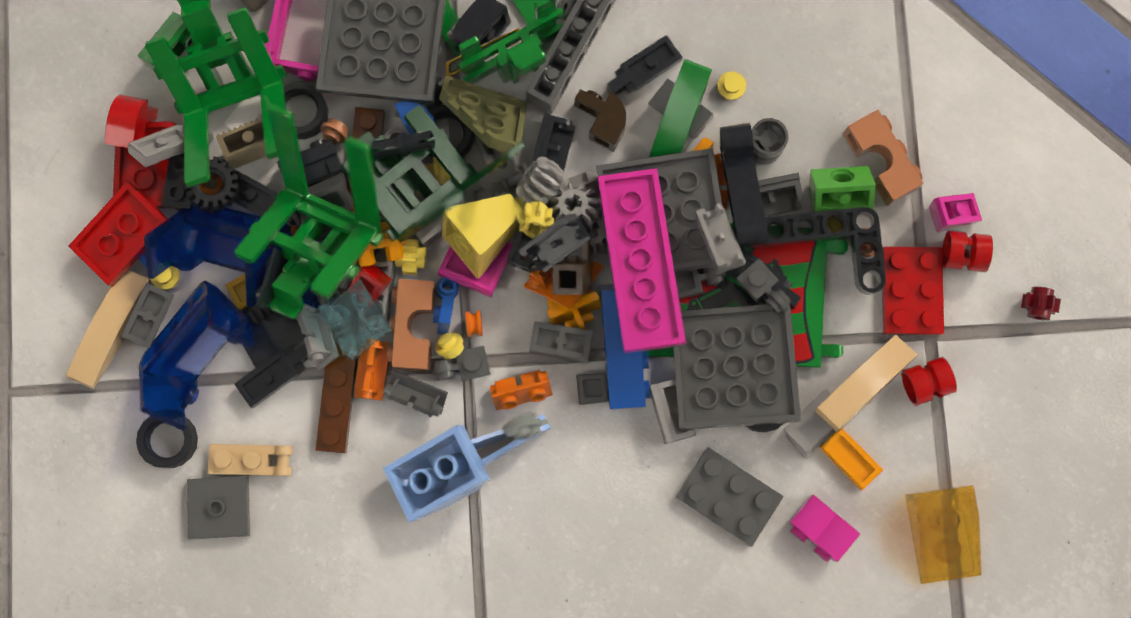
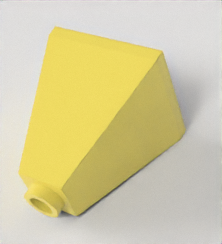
[442,194,525,279]

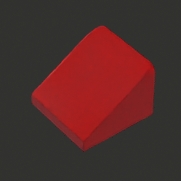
[347,265,392,307]

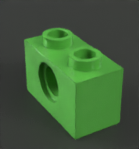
[809,166,876,212]

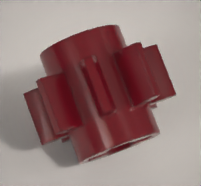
[1021,286,1061,320]

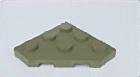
[439,75,528,156]

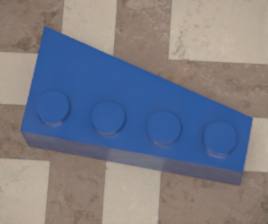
[599,284,651,409]

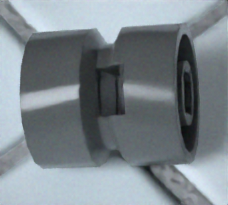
[752,118,789,165]

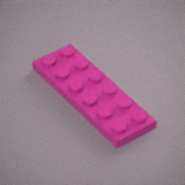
[598,168,686,353]

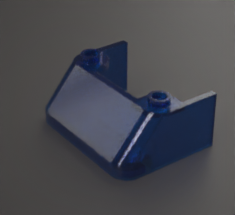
[144,205,292,307]
[139,280,254,431]

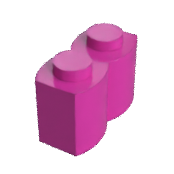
[788,495,861,563]

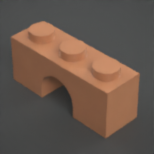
[843,110,924,206]
[387,279,436,372]

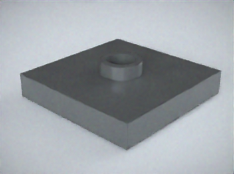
[187,476,250,539]

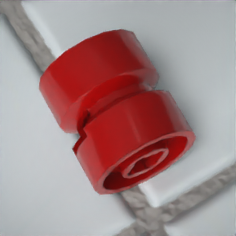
[942,230,993,273]
[901,357,957,406]

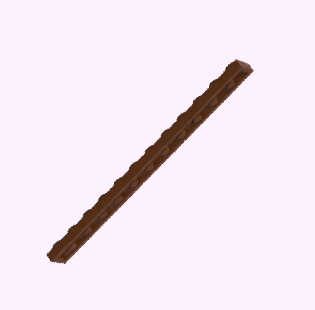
[315,107,385,454]

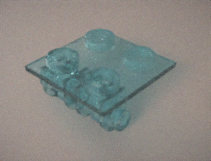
[318,280,392,361]

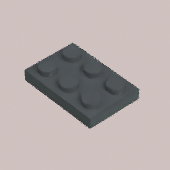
[676,447,784,547]

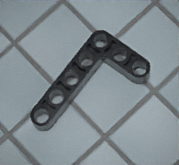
[733,207,886,295]

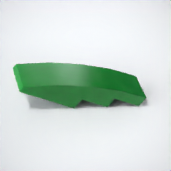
[649,59,713,158]

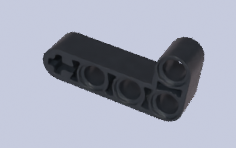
[720,123,768,246]

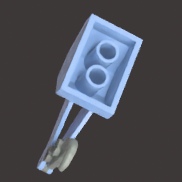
[383,413,551,522]

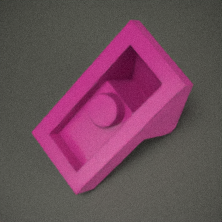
[929,193,982,233]

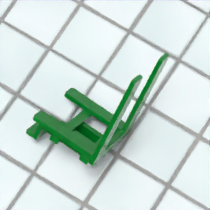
[145,0,287,187]
[442,0,564,84]
[235,104,384,319]

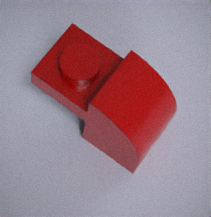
[104,94,158,148]

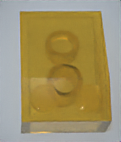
[905,485,981,584]

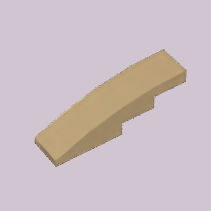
[66,270,151,389]
[815,335,918,432]

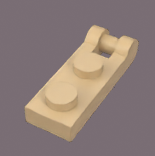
[208,444,293,476]

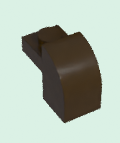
[574,89,626,152]
[553,232,593,295]

